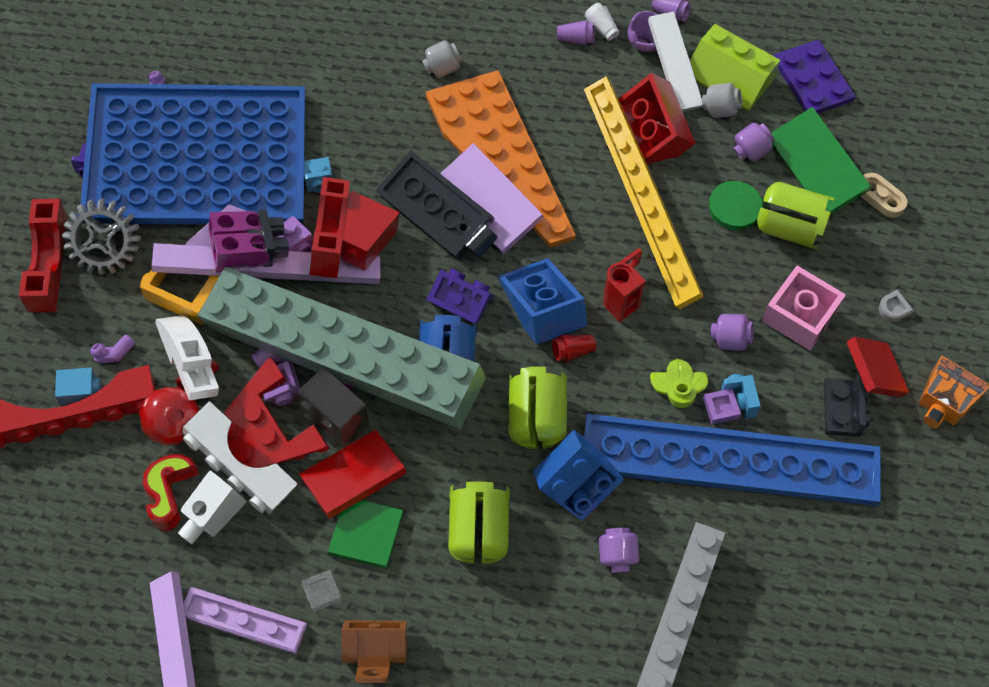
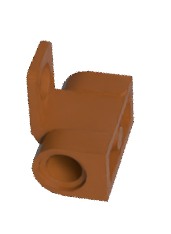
[341,620,407,683]

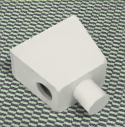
[178,470,247,544]

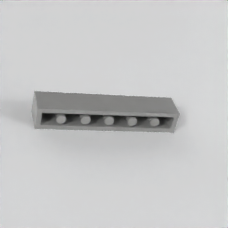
[637,522,725,687]

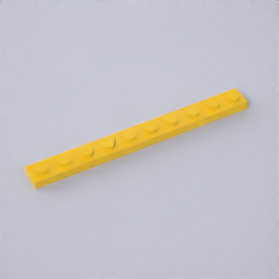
[584,76,704,310]

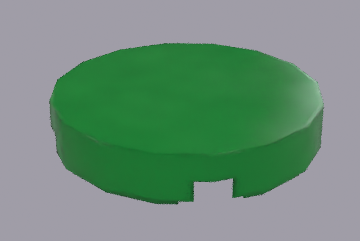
[708,181,763,230]

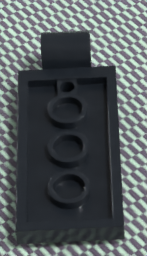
[375,150,498,260]

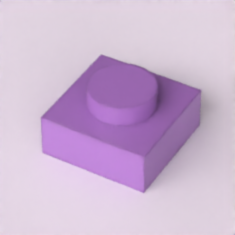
[703,388,741,425]

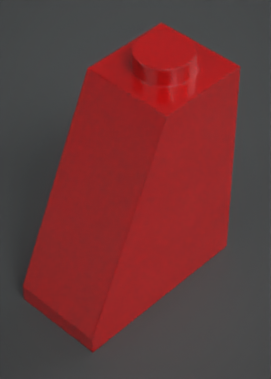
[341,191,400,271]

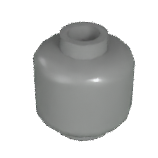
[422,40,463,79]
[702,83,742,118]

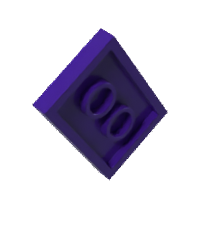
[774,40,856,114]

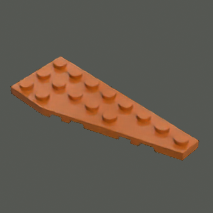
[425,70,576,247]

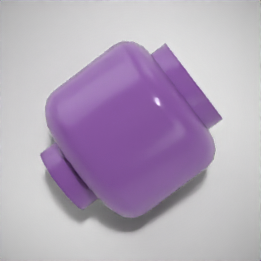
[733,123,775,162]
[711,314,754,351]
[599,528,640,573]

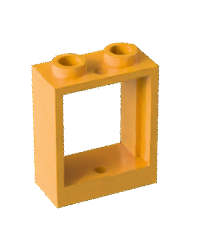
[140,243,220,325]

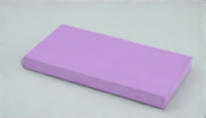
[440,143,544,254]

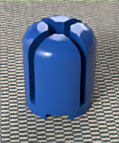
[419,315,477,362]

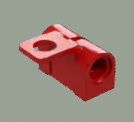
[603,248,646,323]

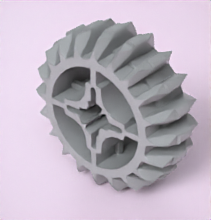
[62,198,141,275]

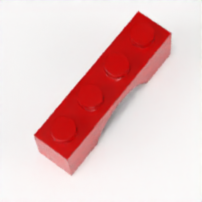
[309,177,350,279]
[19,199,68,313]

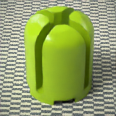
[757,182,834,250]
[508,367,567,449]
[448,482,510,564]

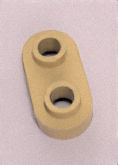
[861,173,907,218]

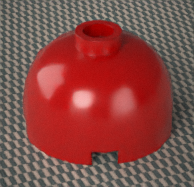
[139,387,200,445]

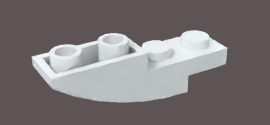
[156,316,219,400]

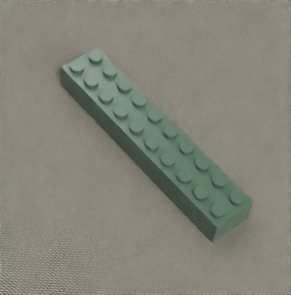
[198,266,486,430]

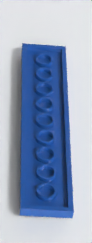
[584,414,880,506]

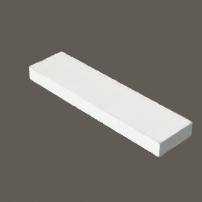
[648,11,703,112]

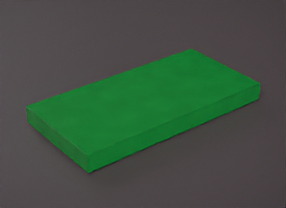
[771,107,871,216]

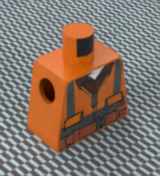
[919,356,989,429]

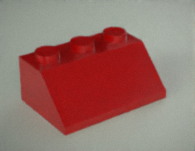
[618,73,696,164]

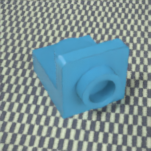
[304,157,333,193]
[721,374,760,419]

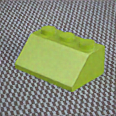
[690,24,781,112]

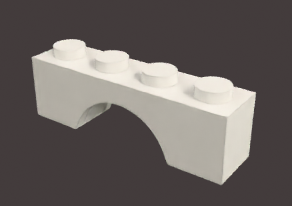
[182,401,297,514]

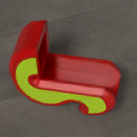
[143,454,200,531]

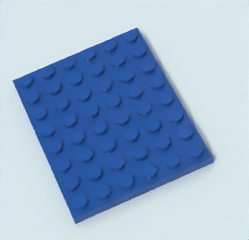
[79,83,305,225]

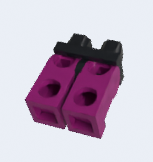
[208,209,289,273]

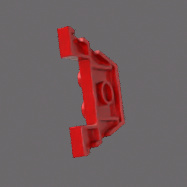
[223,357,330,468]

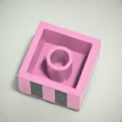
[762,266,846,351]

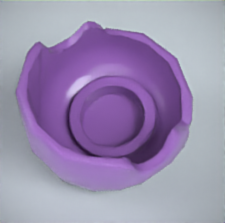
[628,11,658,52]

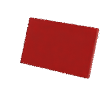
[300,430,406,519]

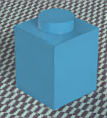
[55,367,102,407]

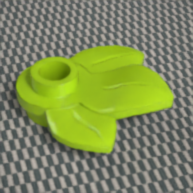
[650,359,708,408]

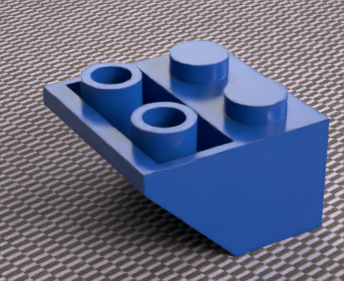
[533,430,624,521]

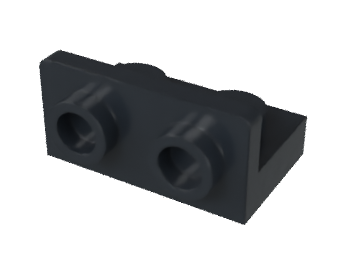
[824,374,870,437]

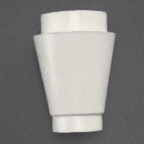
[585,3,620,41]

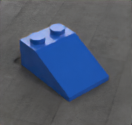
[498,258,588,345]

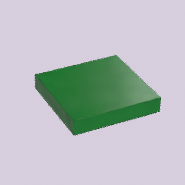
[328,500,403,569]

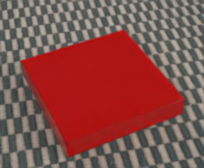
[847,337,909,397]

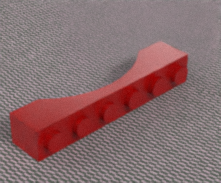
[0,365,156,449]

